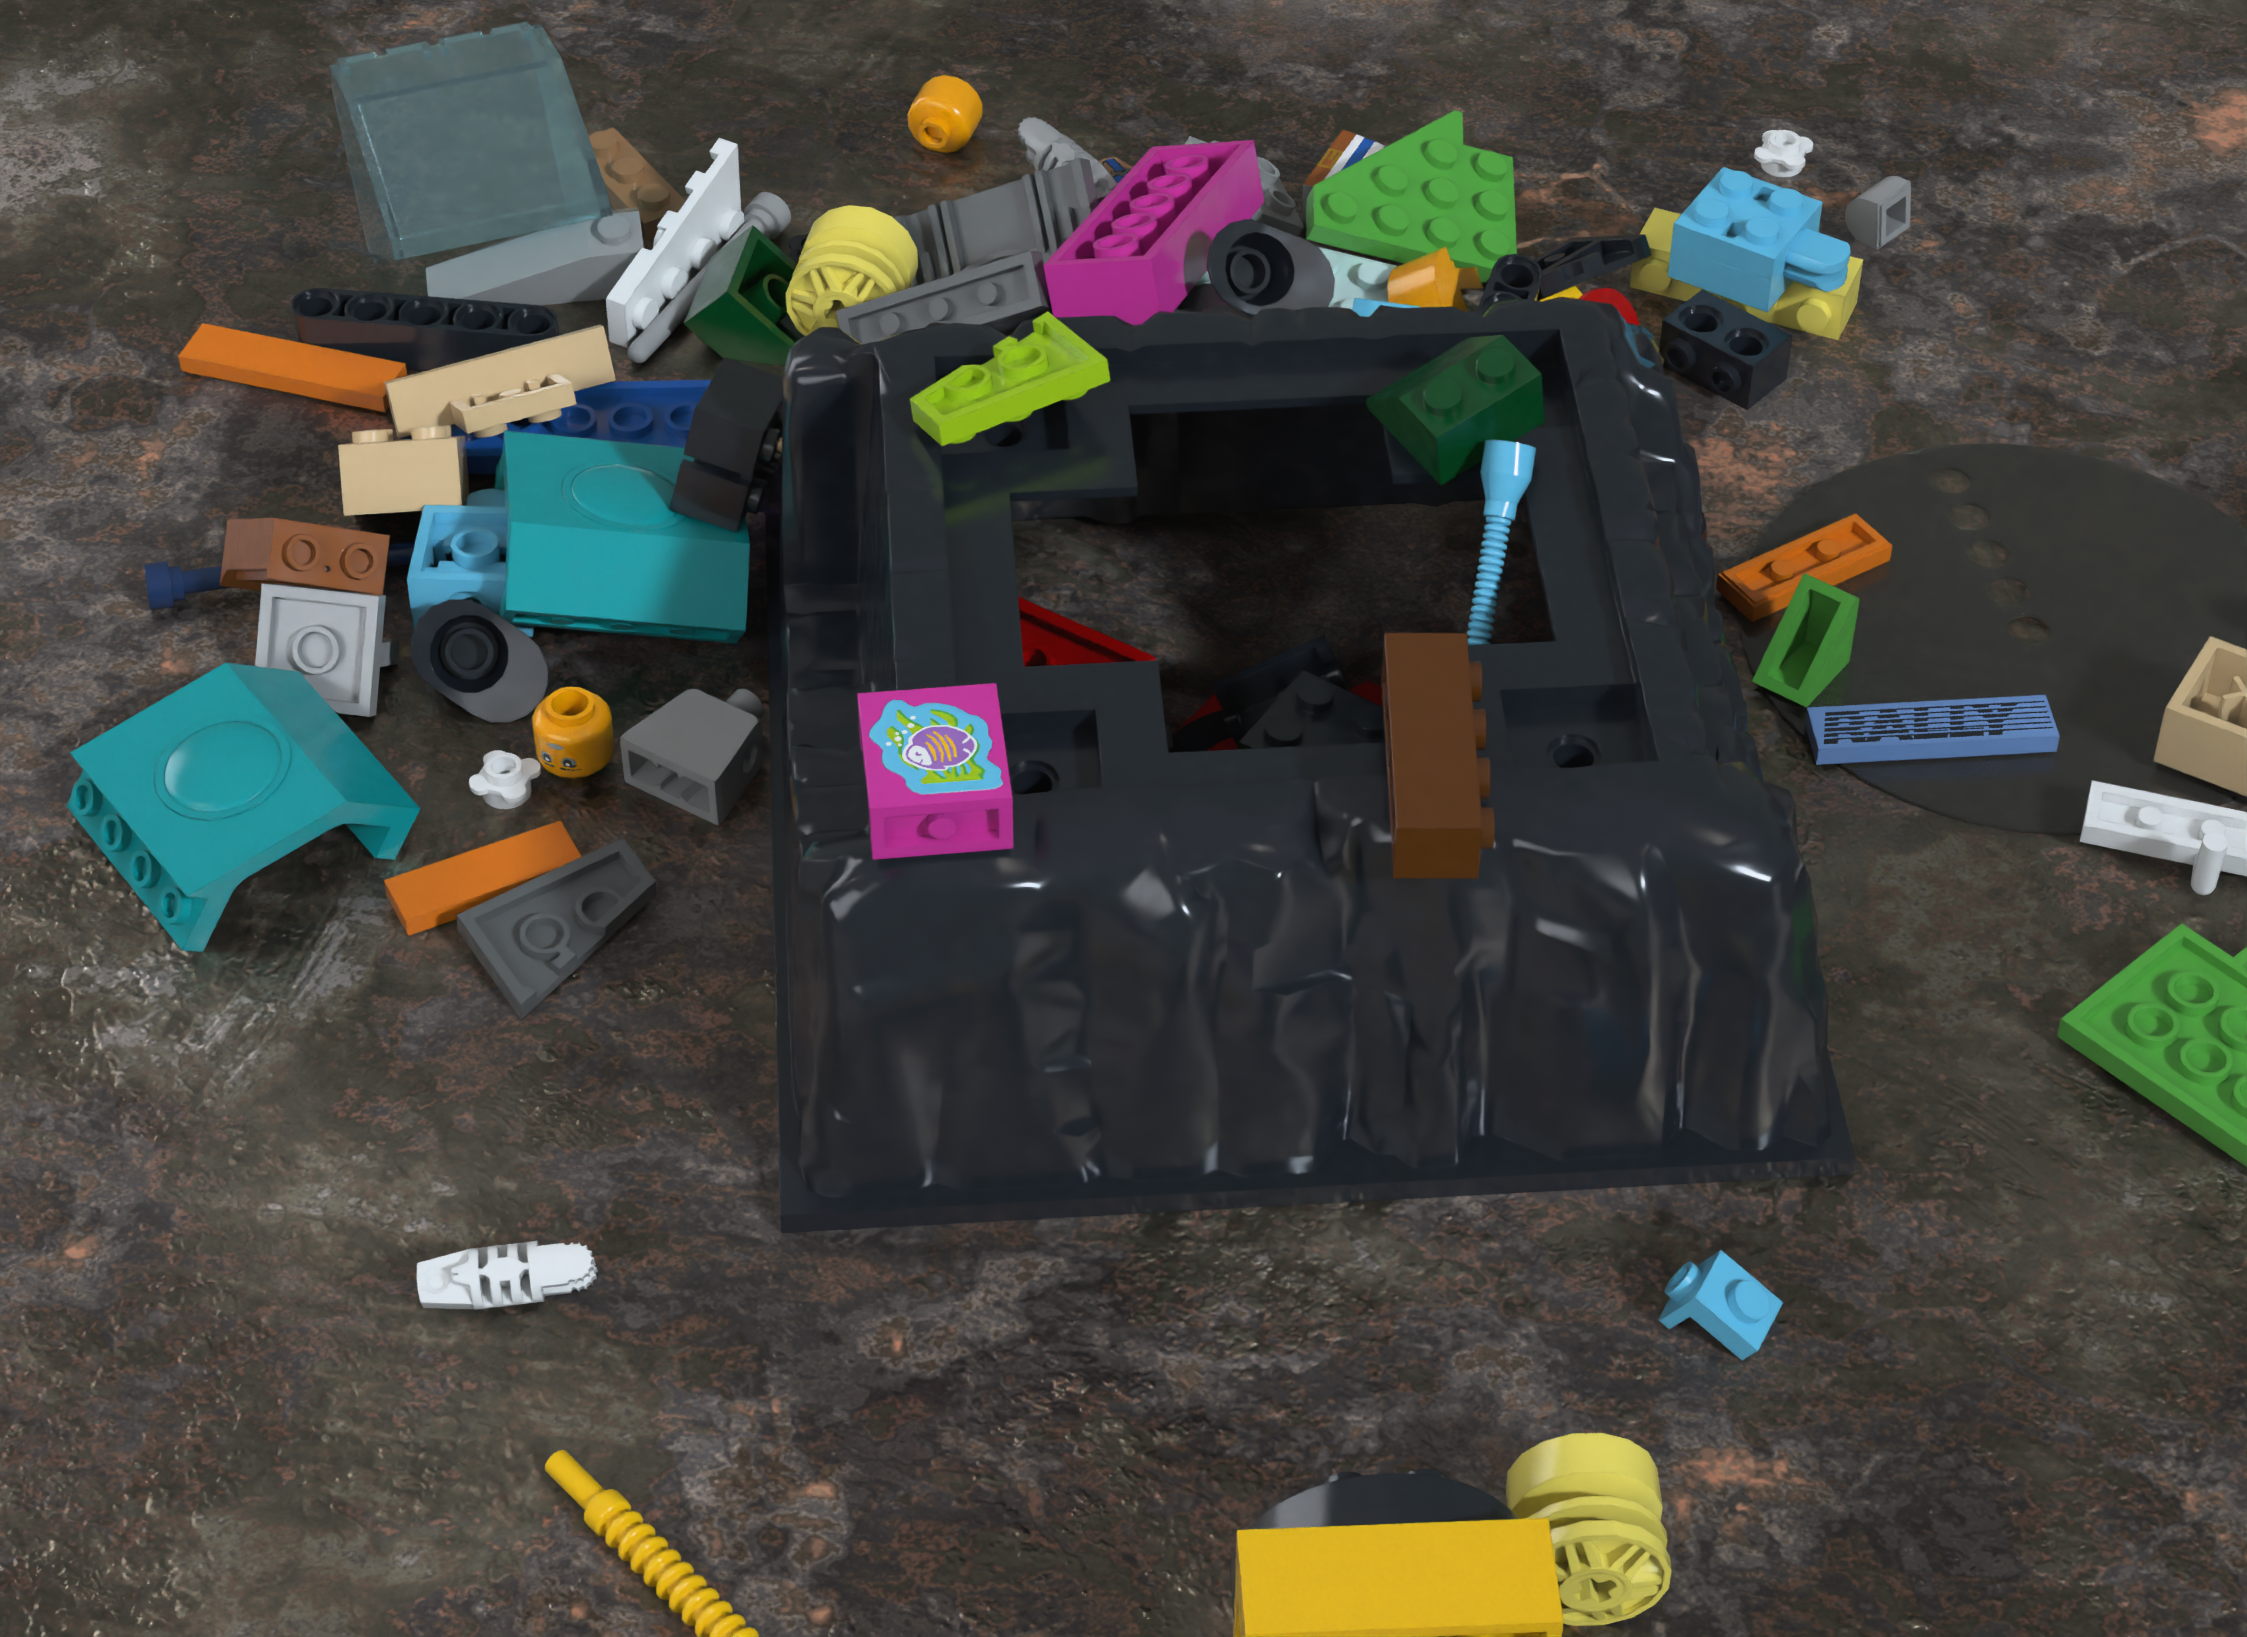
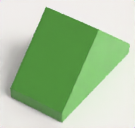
[1751,573,1860,708]

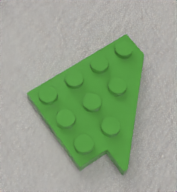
[1306,110,1517,284]
[2057,923,2247,1167]

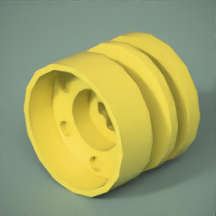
[785,205,918,336]
[1506,1433,1672,1626]

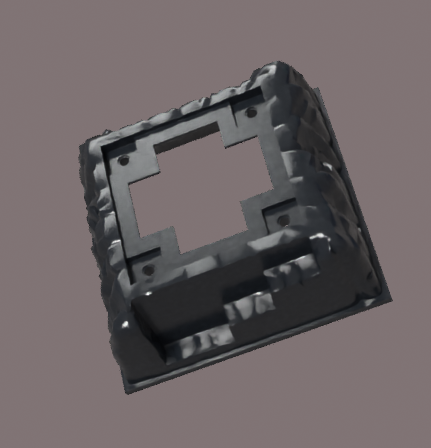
[765,297,1855,1233]

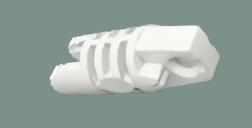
[417,1241,598,1310]

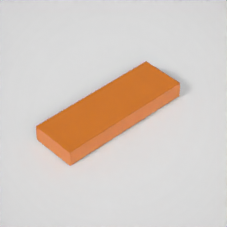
[1716,513,1893,622]
[384,820,582,936]

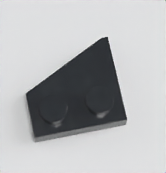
[1533,234,1651,301]

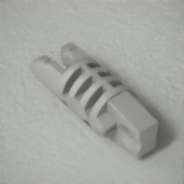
[1018,117,1118,204]

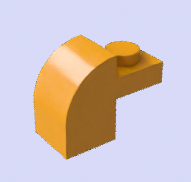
[1387,247,1483,312]

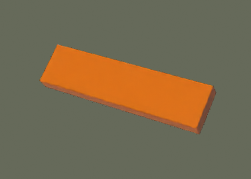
[178,323,407,412]

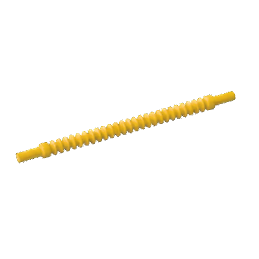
[545,1450,759,1637]

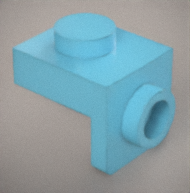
[1658,1250,1783,1360]

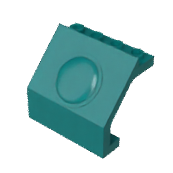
[495,430,750,644]
[66,662,421,952]

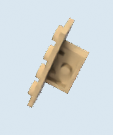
[384,325,616,438]

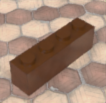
[1381,633,1495,879]

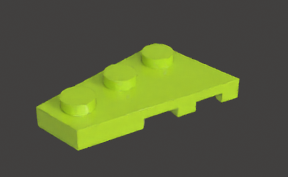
[910,311,1110,446]

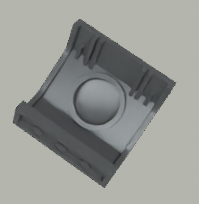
[836,157,1099,344]

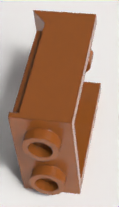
[219,518,390,595]

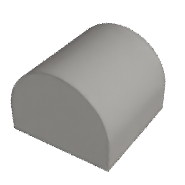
[1845,176,1911,250]

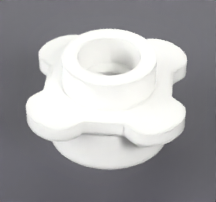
[1754,130,1813,177]
[469,750,541,809]

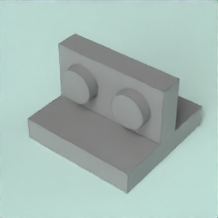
[255,582,399,717]

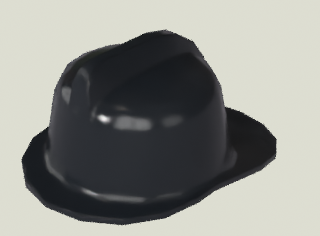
[1206,219,1335,316]
[411,599,548,723]

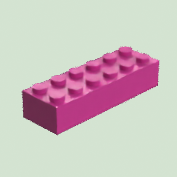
[1043,140,1264,325]

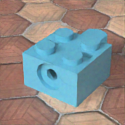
[1668,167,1851,312]
[407,489,535,637]

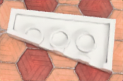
[606,138,745,348]

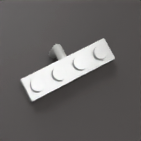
[2080,780,2247,895]

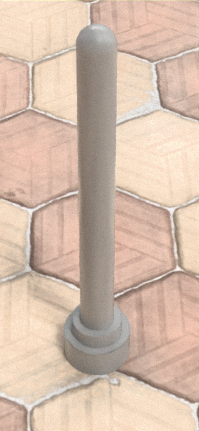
[627,192,791,363]

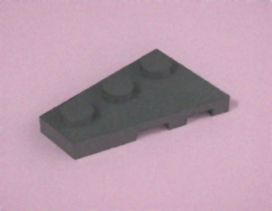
[457,838,656,1020]

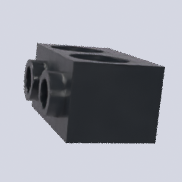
[1659,289,1793,410]

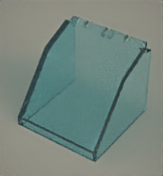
[329,21,613,261]

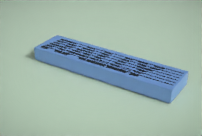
[1805,695,2060,765]

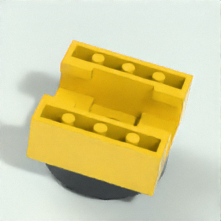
[1230,1469,1564,1637]

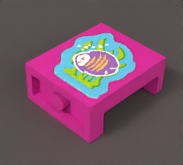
[857,683,1013,860]

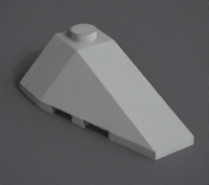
[426,207,644,306]

